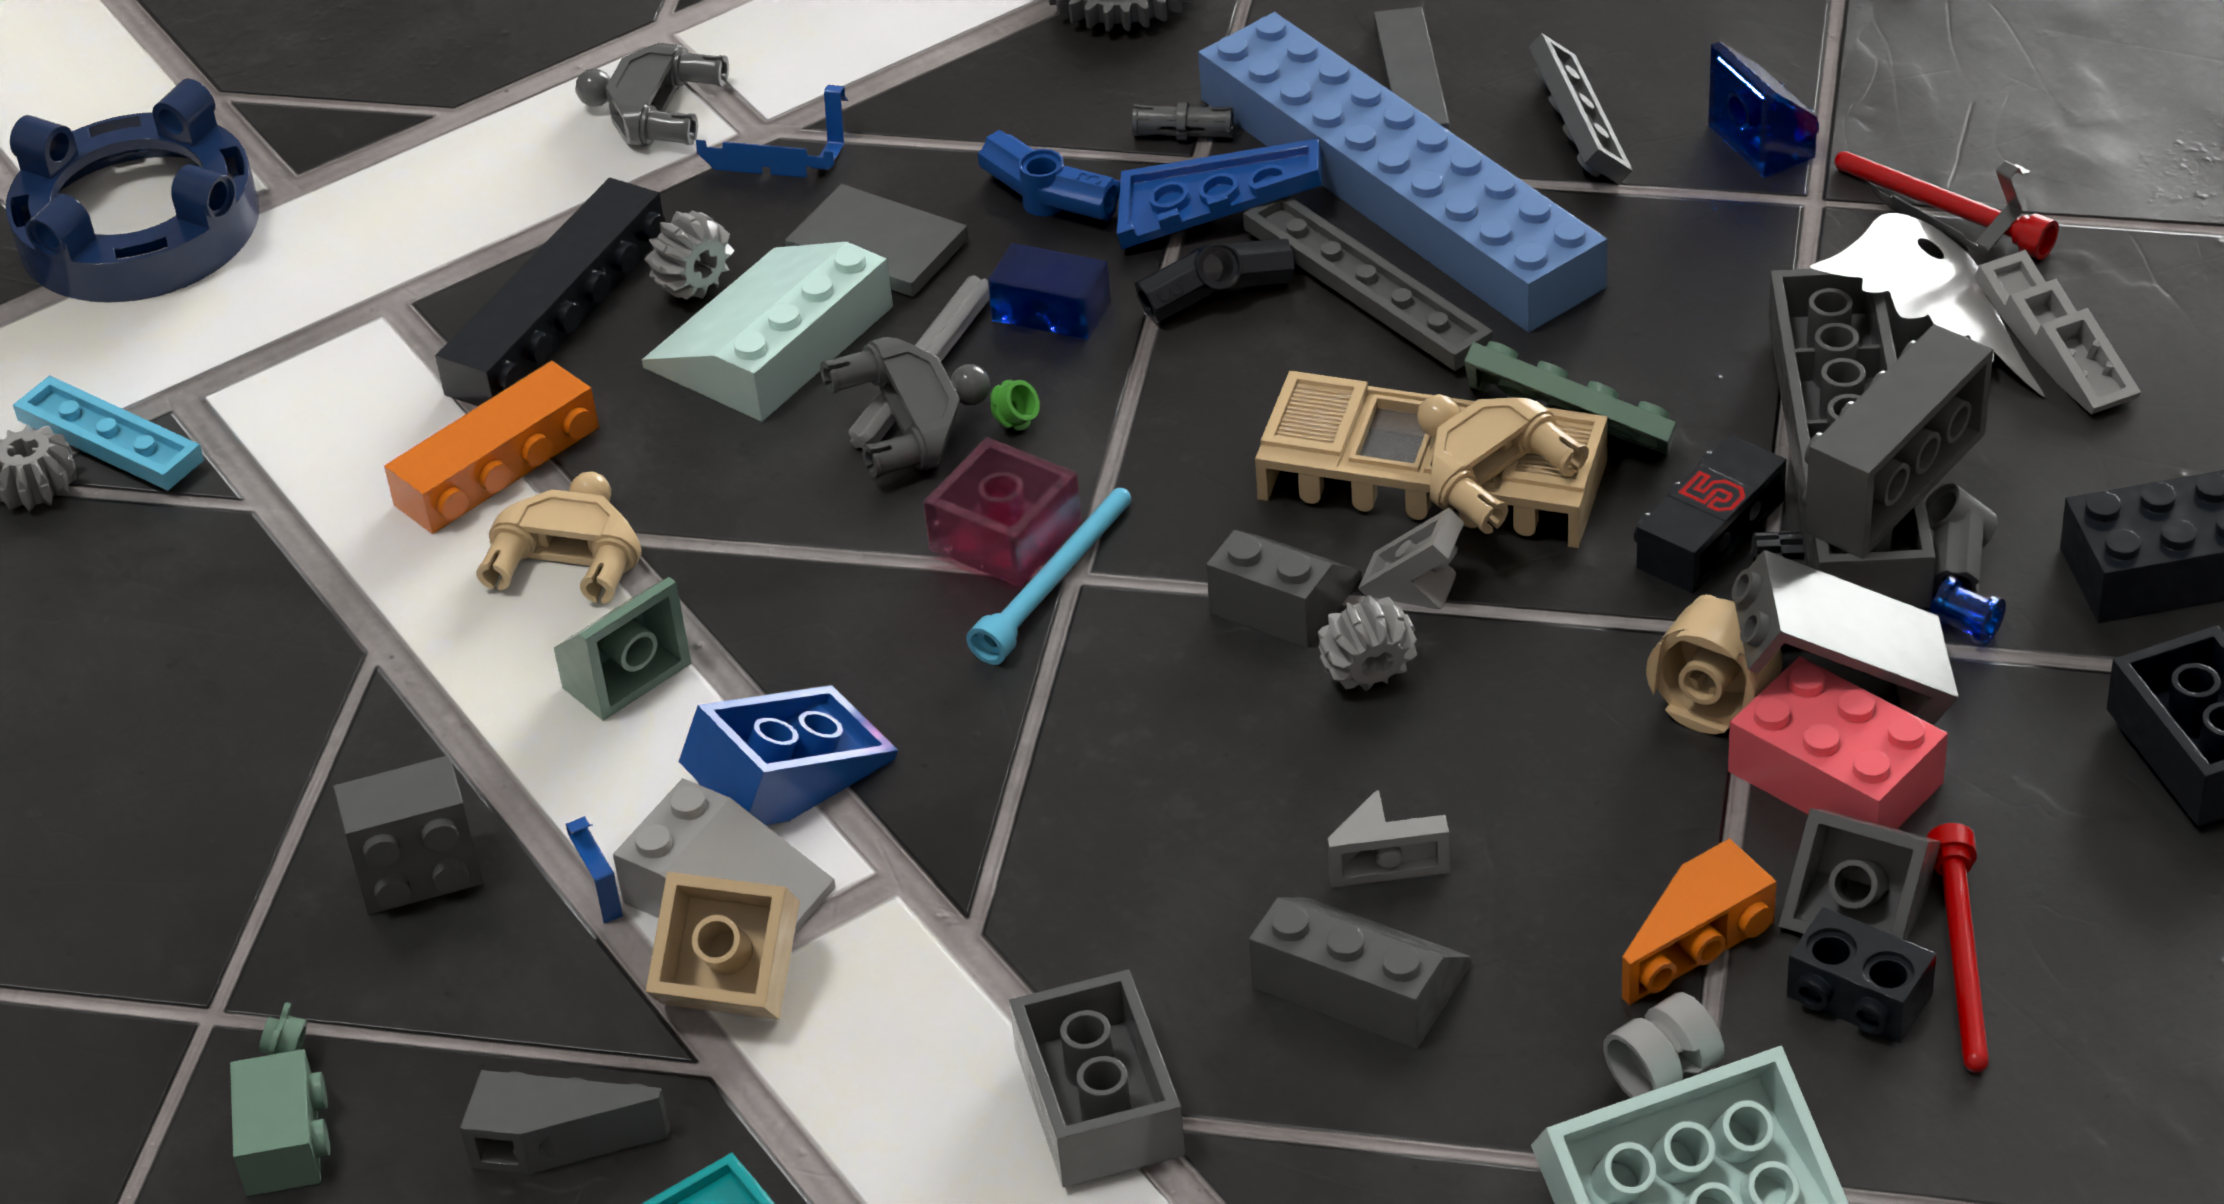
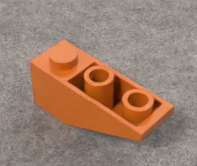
[1622,838,1777,1005]

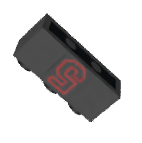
[1634,434,1787,594]

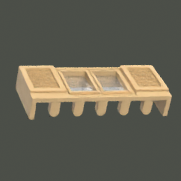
[1255,370,1608,548]

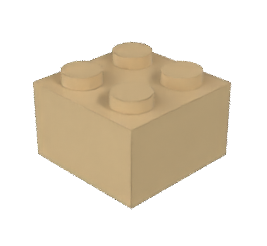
[645,872,800,1020]

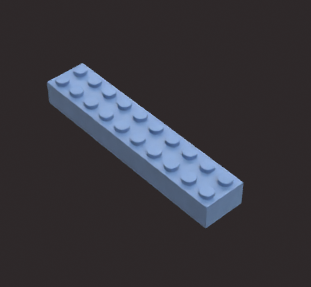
[1198,12,1607,333]

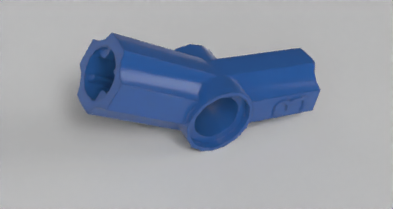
[978,130,1120,222]

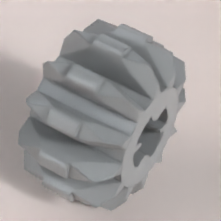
[644,210,734,300]
[0,424,76,512]
[1317,595,1417,691]

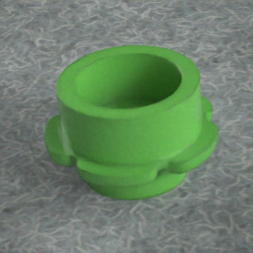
[990,380,1040,431]

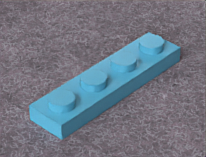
[13,375,204,491]

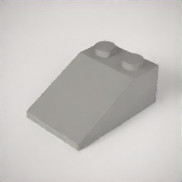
[613,778,836,935]

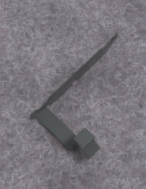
[1869,160,2031,256]

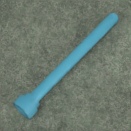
[966,488,1131,665]

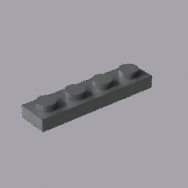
[1529,33,1633,185]

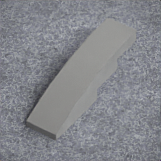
[1975,250,2141,414]

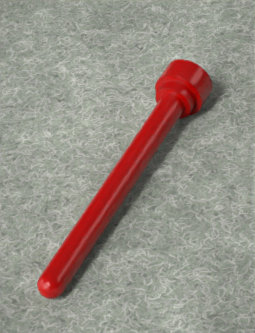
[1834,151,2059,260]
[1926,823,1989,1073]

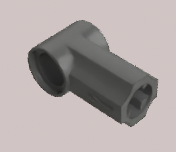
[1925,482,1998,601]

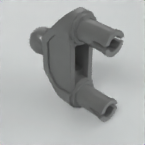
[575,43,729,146]
[820,337,991,478]

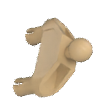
[1417,394,1589,534]
[476,471,642,604]

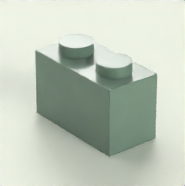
[230,1049,330,1196]

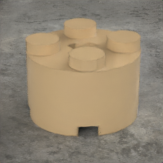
[1646,594,1783,734]

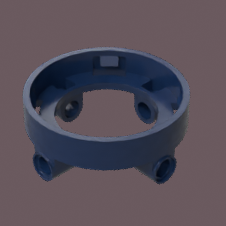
[6,78,259,303]

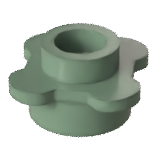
[259,1002,308,1055]

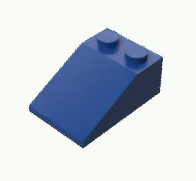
[678,685,898,825]

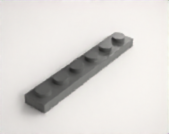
[1243,196,1493,371]

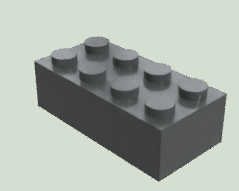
[1802,324,1993,559]

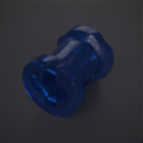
[1929,576,2006,646]

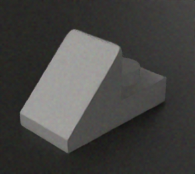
[1358,508,1464,609]
[1328,790,1450,888]

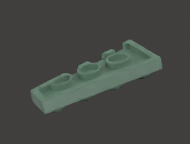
[1464,341,1676,454]

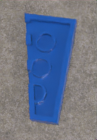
[1117,138,1323,250]

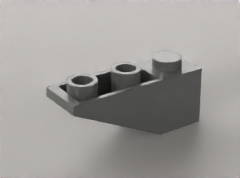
[460,1070,670,1174]

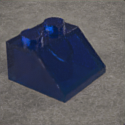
[1708,41,1819,178]

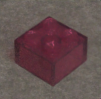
[923,437,1082,587]

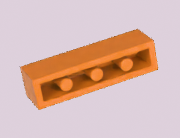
[384,361,599,534]

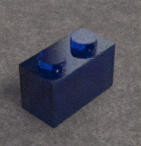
[988,243,1111,340]

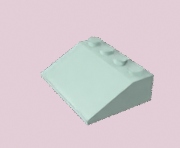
[642,242,893,422]
[1531,1045,1849,1204]

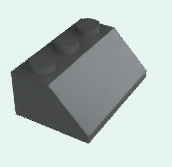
[1249,897,1472,1049]

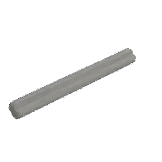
[849,275,992,449]

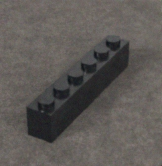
[435,177,666,406]

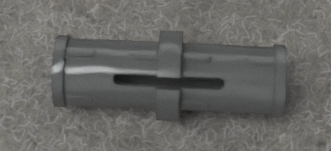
[1132,102,1234,141]

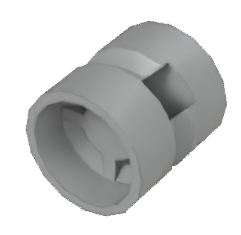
[1603,992,1724,1098]

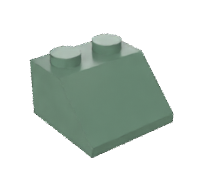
[554,577,692,721]

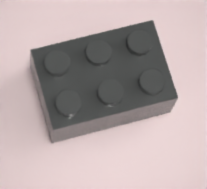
[1009,969,1185,1187]

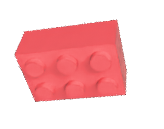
[1728,656,1948,829]

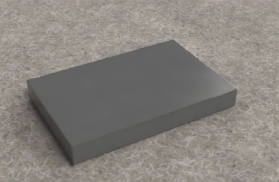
[785,184,969,297]

